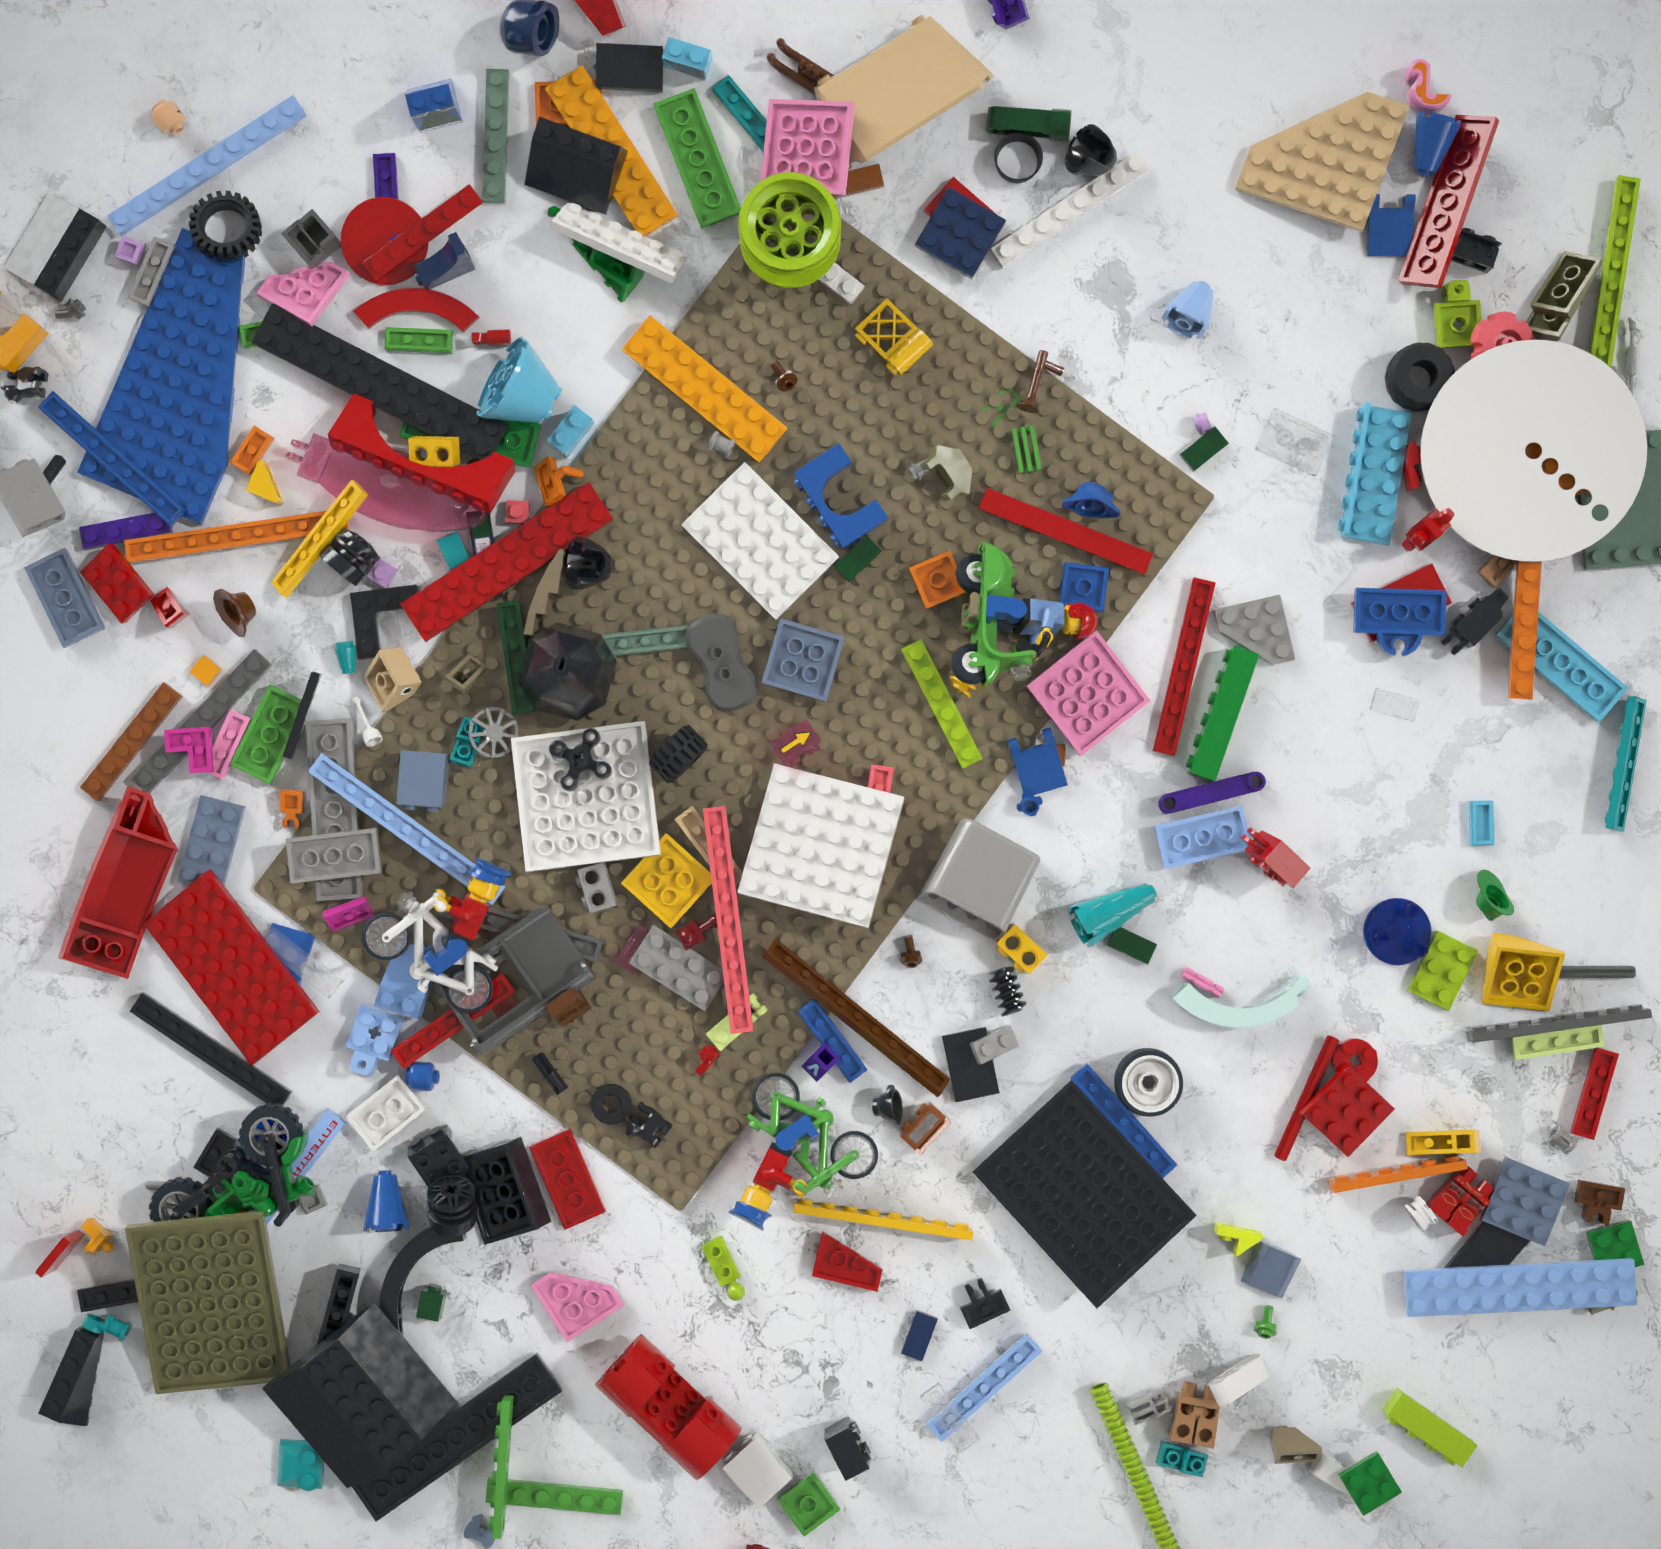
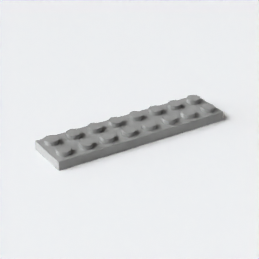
[305,718,363,901]

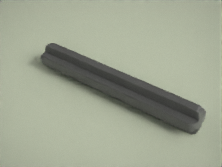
[1559,966,1636,978]

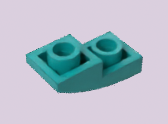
[436,530,470,571]
[449,717,486,769]
[1155,1441,1209,1477]

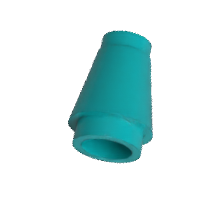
[334,641,356,674]

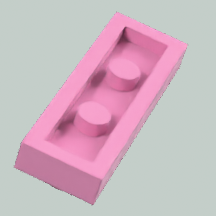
[206,709,252,780]

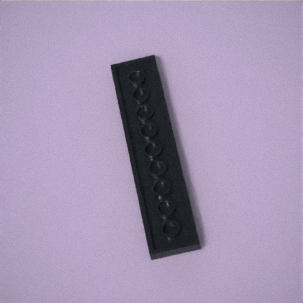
[351,1353,563,1522]

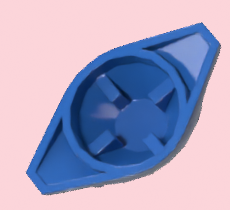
[1061,482,1120,518]

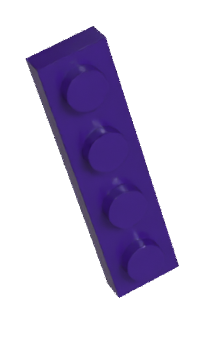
[79,512,173,550]

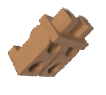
[1168,1381,1220,1449]

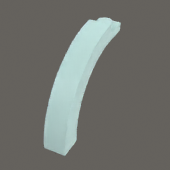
[1170,974,1311,1028]

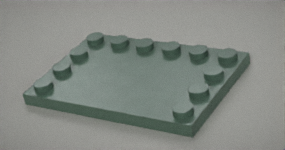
[1578,430,1661,570]

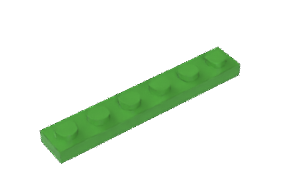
[489,1395,514,1539]
[485,1477,623,1515]

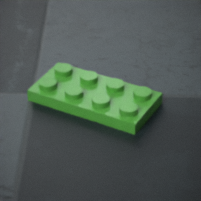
[229,684,301,784]

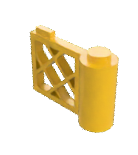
[855,298,933,376]

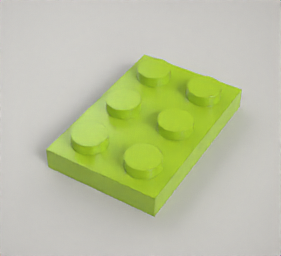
[1407,930,1478,1011]

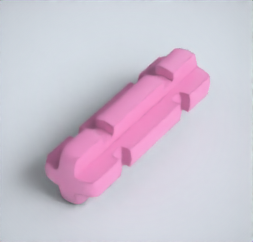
[1181,967,1224,998]

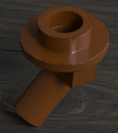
[770,360,798,391]
[900,935,922,968]

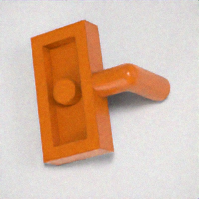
[533,456,584,507]

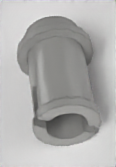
[908,459,937,480]

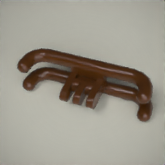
[767,38,834,95]

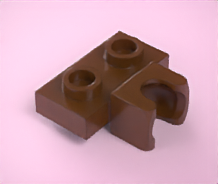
[1574,1179,1625,1226]

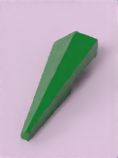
[547,205,645,303]

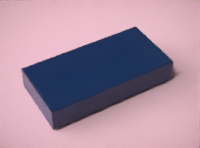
[901,1310,938,1361]

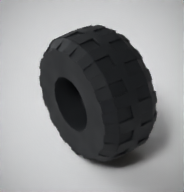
[1385,342,1455,412]

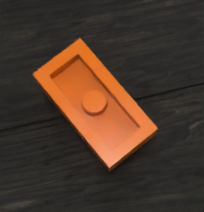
[230,425,275,476]

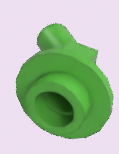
[1254,1305,1277,1339]

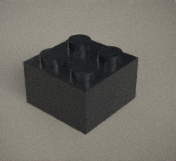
[824,1416,872,1481]

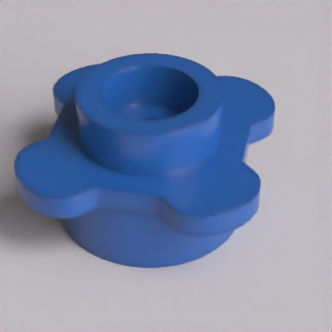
[1016,792,1043,816]

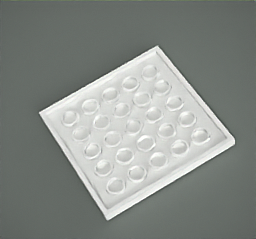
[511,721,661,872]
[737,763,905,929]

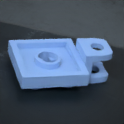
[345,1004,405,1076]

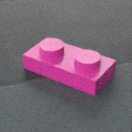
[323,896,374,932]

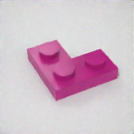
[164,727,214,773]

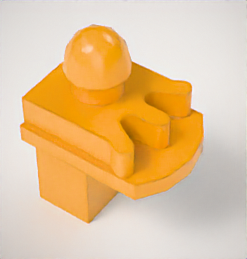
[81,1218,114,1254]

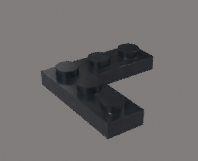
[350,584,419,660]

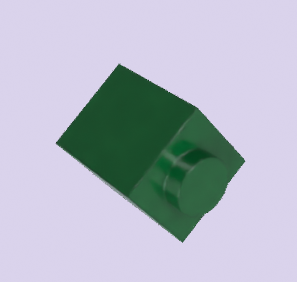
[416,1284,447,1322]

